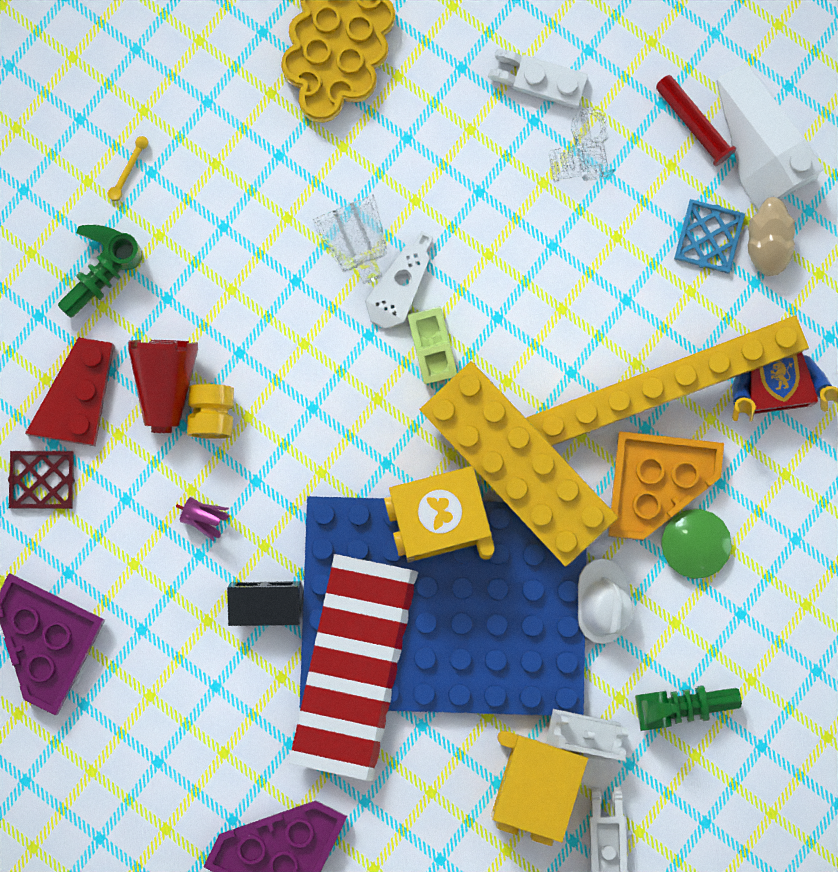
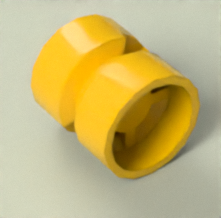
[187,384,234,439]

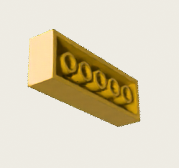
[419,361,619,567]

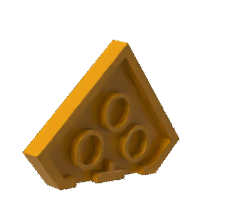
[608,431,724,541]

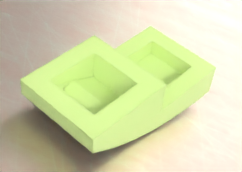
[407,306,457,384]

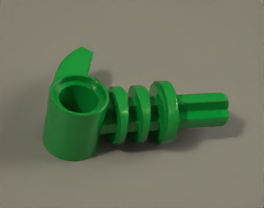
[58,225,142,318]
[635,685,742,731]

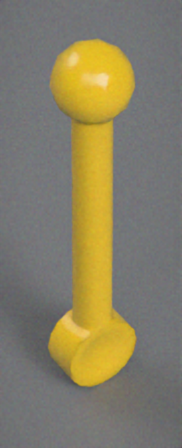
[108,136,149,201]

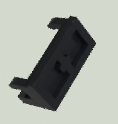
[227,581,301,626]

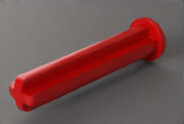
[656,75,736,167]

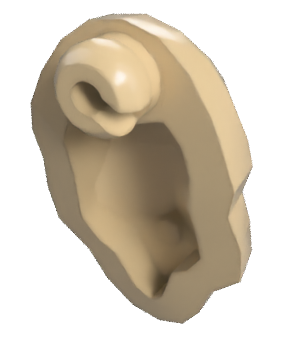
[747,197,796,276]

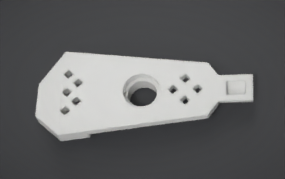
[365,231,434,329]

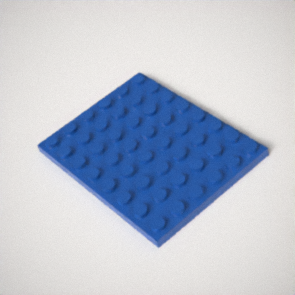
[299,496,587,716]

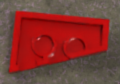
[25,337,114,447]

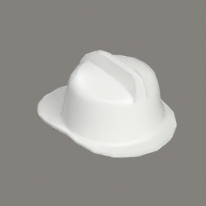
[578,558,634,644]

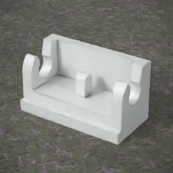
[546,709,629,761]

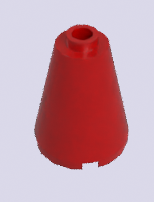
[128,339,198,433]

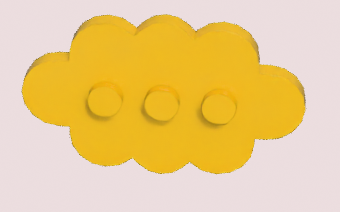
[281,0,396,123]

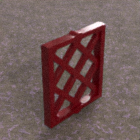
[8,451,75,509]

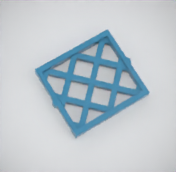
[674,199,745,274]

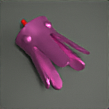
[176,497,229,541]

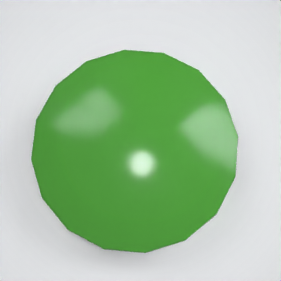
[661,509,732,579]

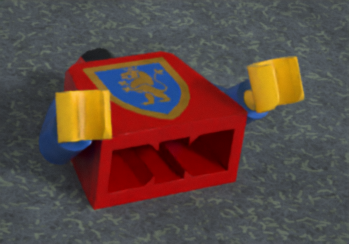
[731,352,838,422]

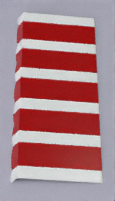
[289,554,418,782]

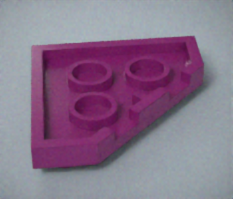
[0,573,105,715]
[203,800,348,872]

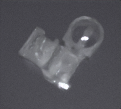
[548,107,615,183]

